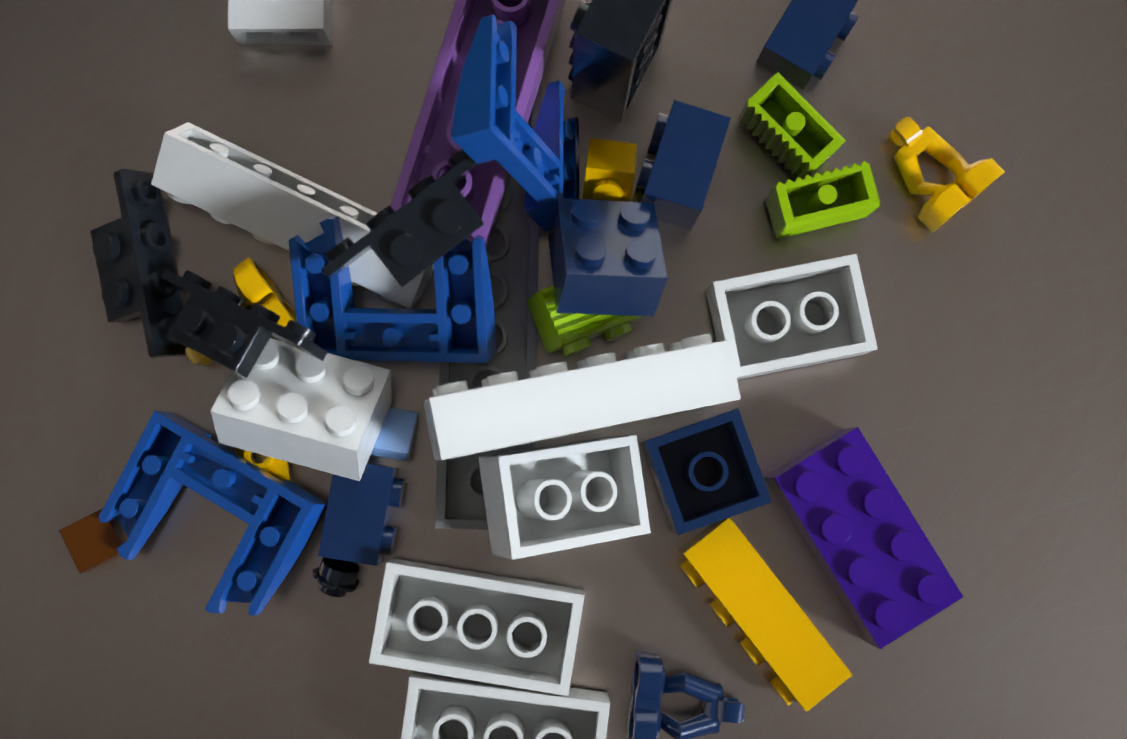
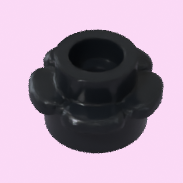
[312,557,360,597]

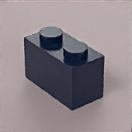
[756,0,859,90]
[318,463,405,566]

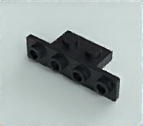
[321,149,484,288]
[90,169,187,358]
[160,269,328,378]

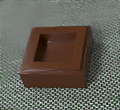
[59,508,125,574]

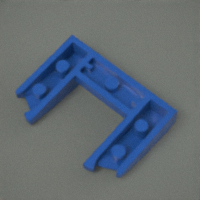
[451,15,580,232]
[289,216,497,363]
[98,410,327,616]

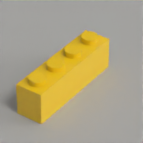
[678,517,853,712]

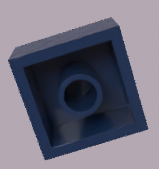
[633,100,731,231]
[548,198,668,316]
[641,408,772,535]

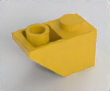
[582,138,637,202]

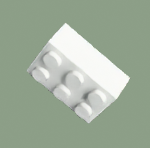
[706,254,878,380]
[210,338,392,481]
[478,435,651,560]

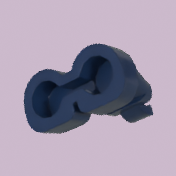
[627,651,745,739]

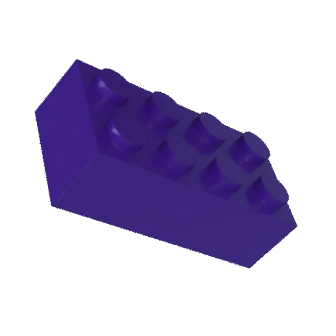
[765,427,964,649]

